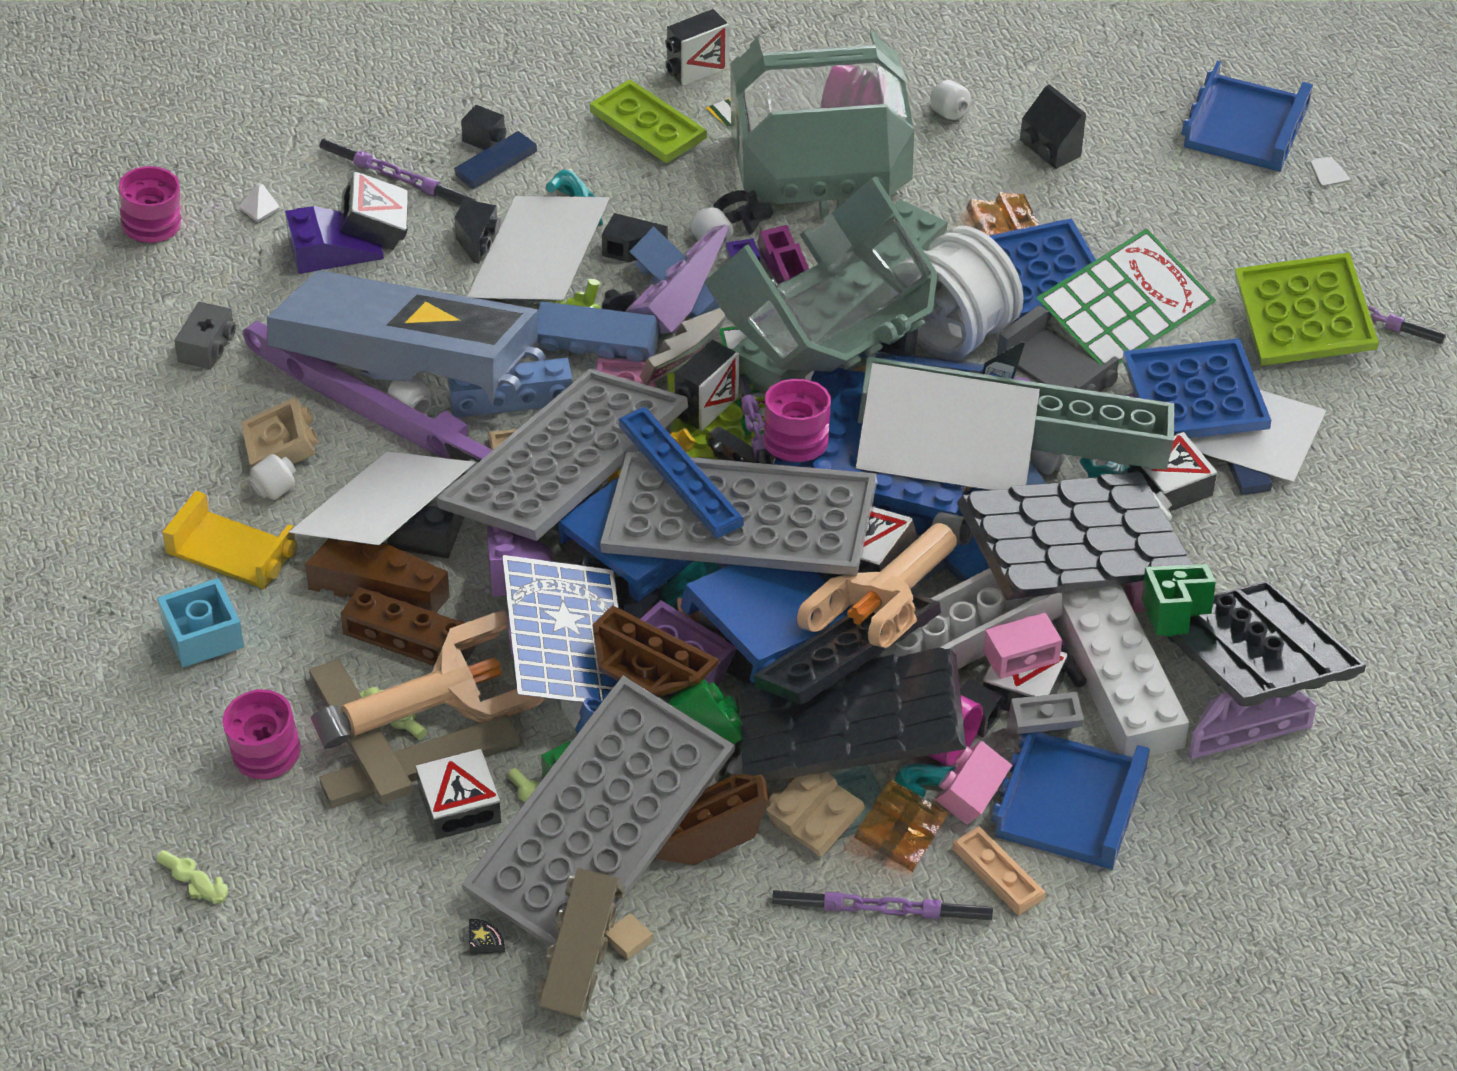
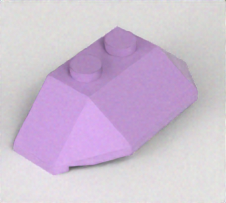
[1189,691,1316,759]

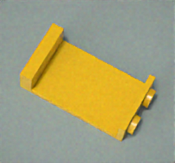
[162,490,297,589]

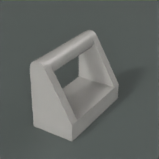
[1007,692,1084,735]

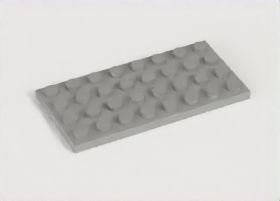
[437,369,688,541]
[600,452,877,576]
[462,676,734,946]

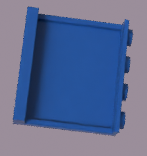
[1181,60,1313,172]
[558,478,694,602]
[680,564,851,683]
[991,732,1150,870]

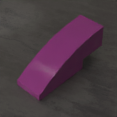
[757,225,809,285]

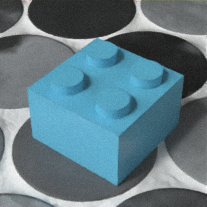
[157,578,244,668]

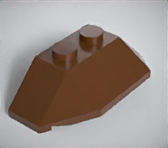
[592,605,719,697]
[654,774,768,865]

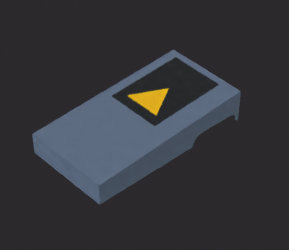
[267,270,545,403]

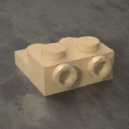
[241,397,319,468]
[766,772,865,857]

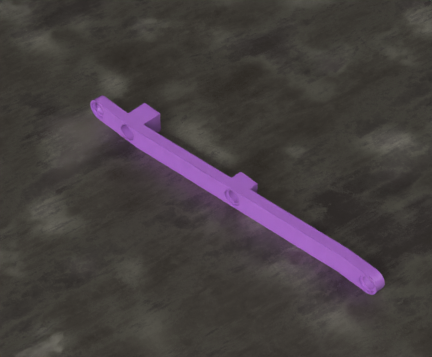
[243,321,586,511]

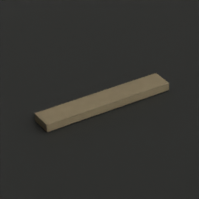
[309,659,413,804]
[319,715,520,808]

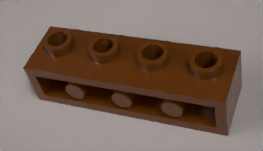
[340,587,476,666]

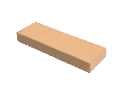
[952,826,1046,916]

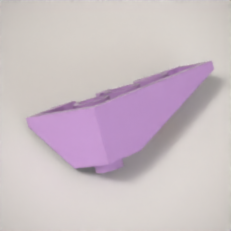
[626,224,729,334]

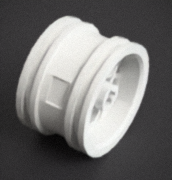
[890,226,1024,361]

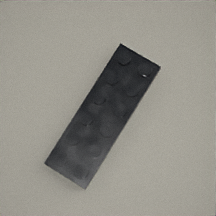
[753,592,941,705]

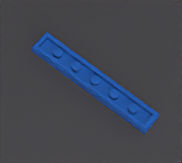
[618,406,744,539]

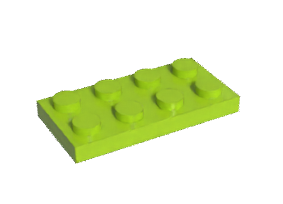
[590,79,707,164]

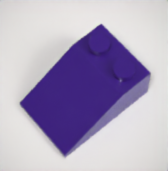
[285,206,384,274]

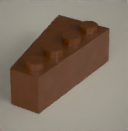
[305,538,450,612]

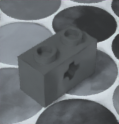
[174,301,236,370]

